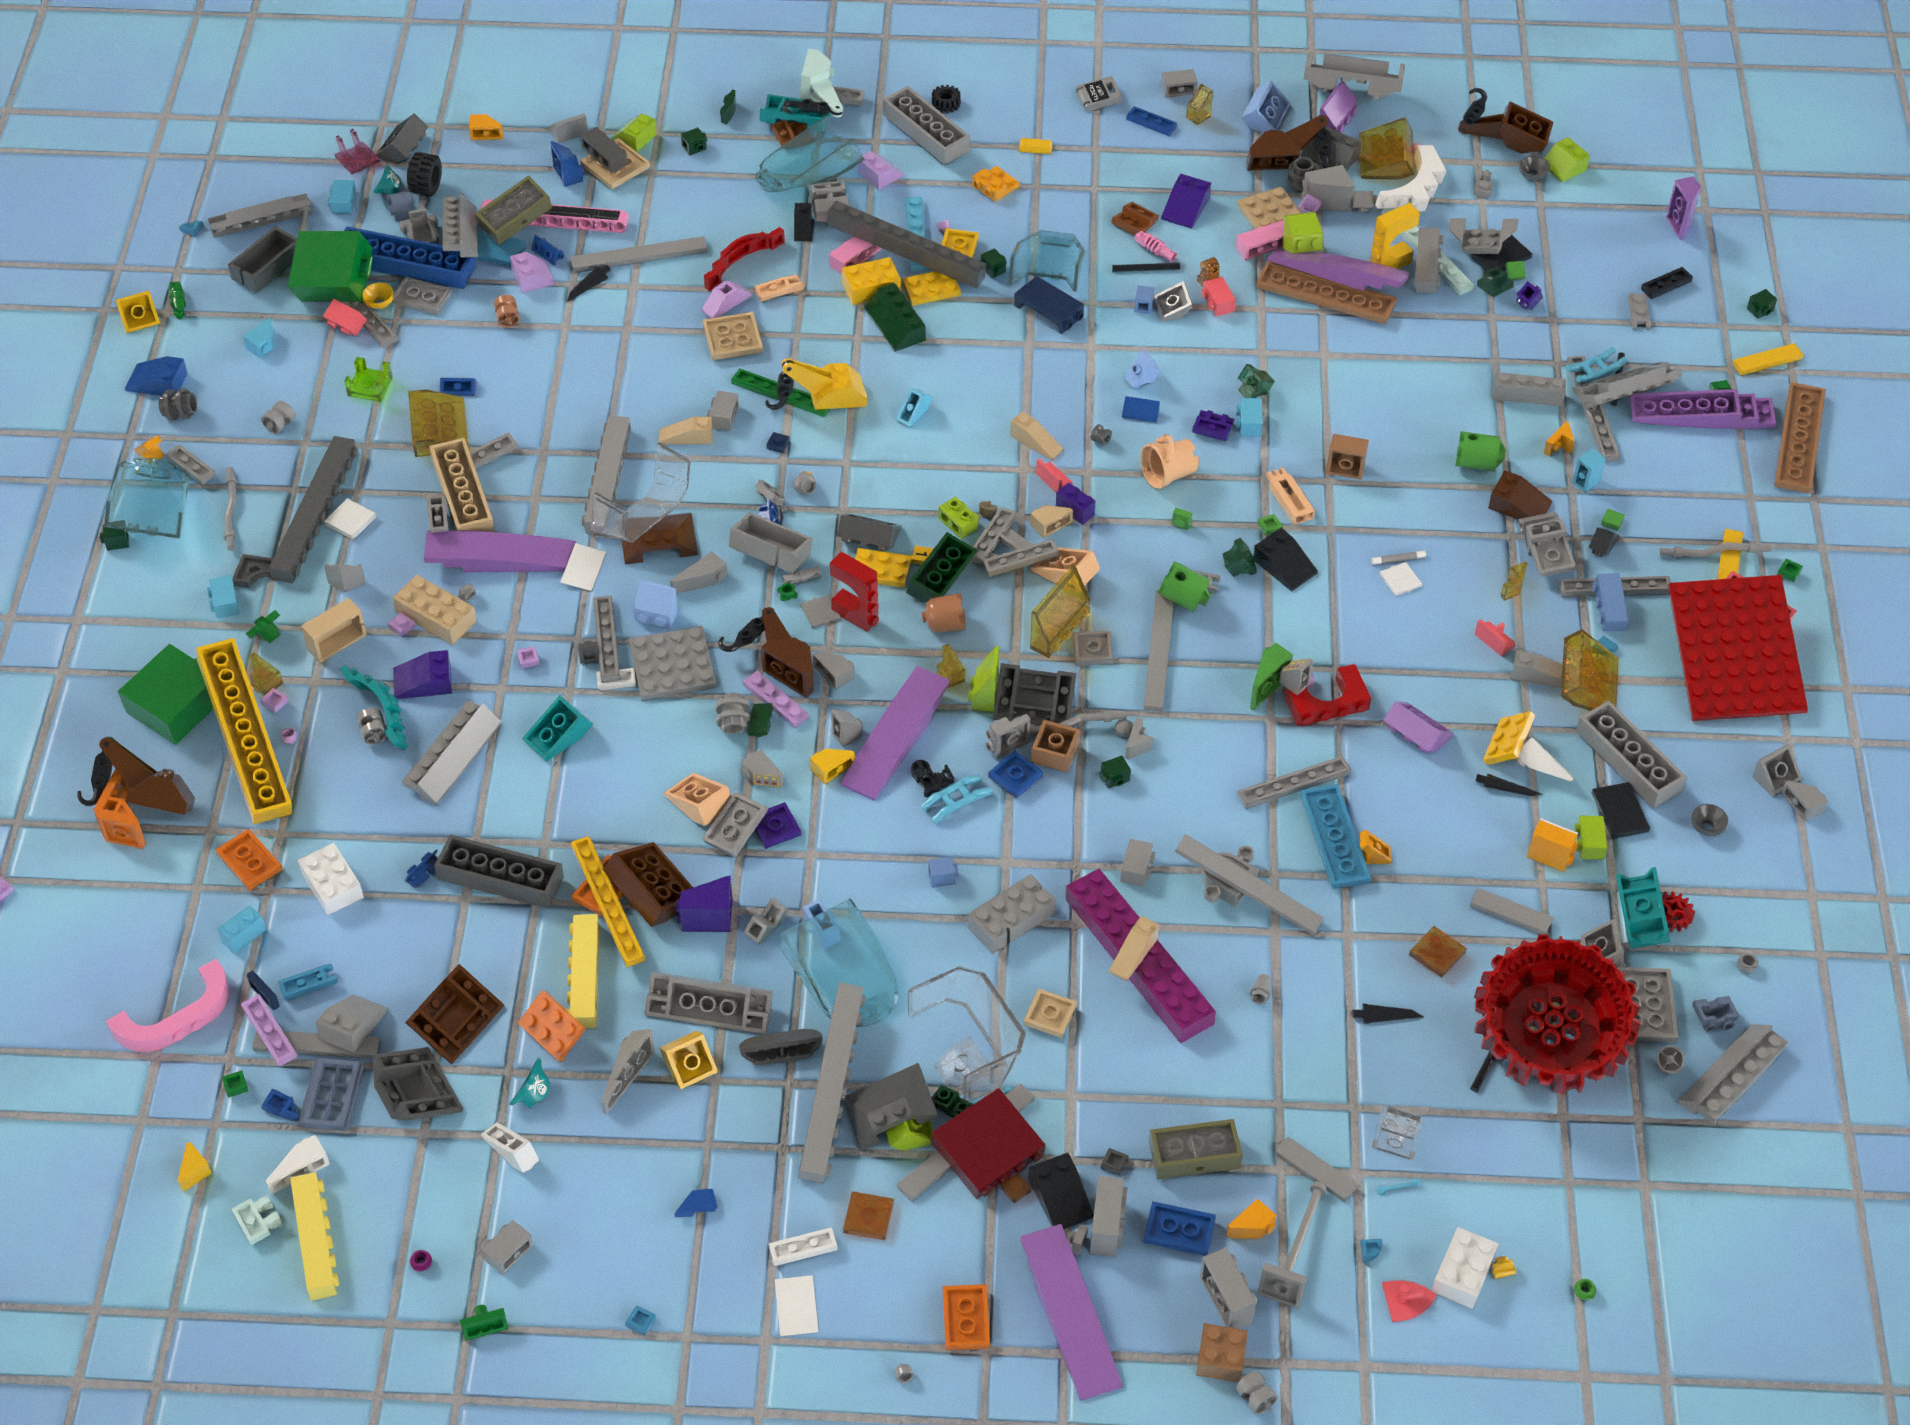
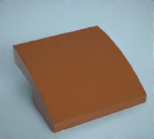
[771,120,814,148]
[1111,202,1159,235]

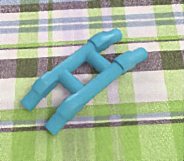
[1565,346,1627,383]
[920,775,993,824]

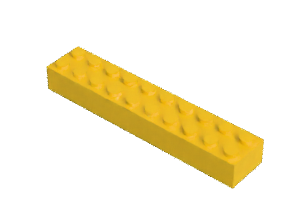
[196,638,292,825]

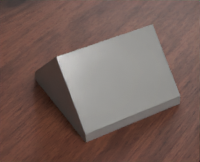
[548,113,588,143]
[1752,744,1802,796]
[1581,919,1624,967]

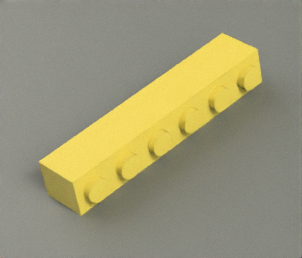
[566,914,599,1028]
[290,1172,340,1301]

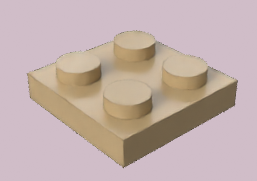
[1024,988,1077,1038]

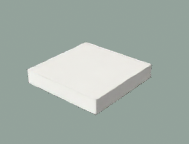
[324,498,376,540]

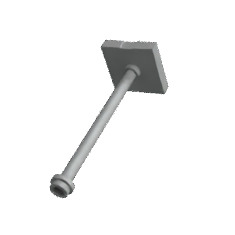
[1257,1181,1326,1309]

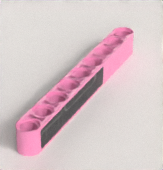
[481,199,629,233]

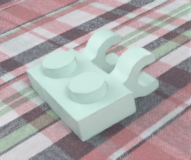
[231,1195,283,1246]

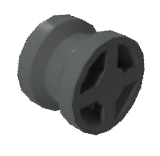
[1090,424,1112,446]

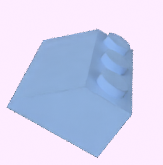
[1242,81,1291,132]

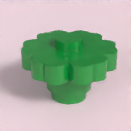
[245,610,281,644]

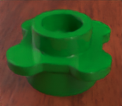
[777,583,798,601]

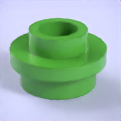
[1574,1279,1596,1301]

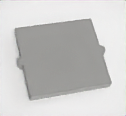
[800,595,841,628]

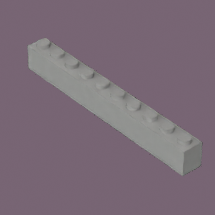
[798,982,866,1184]

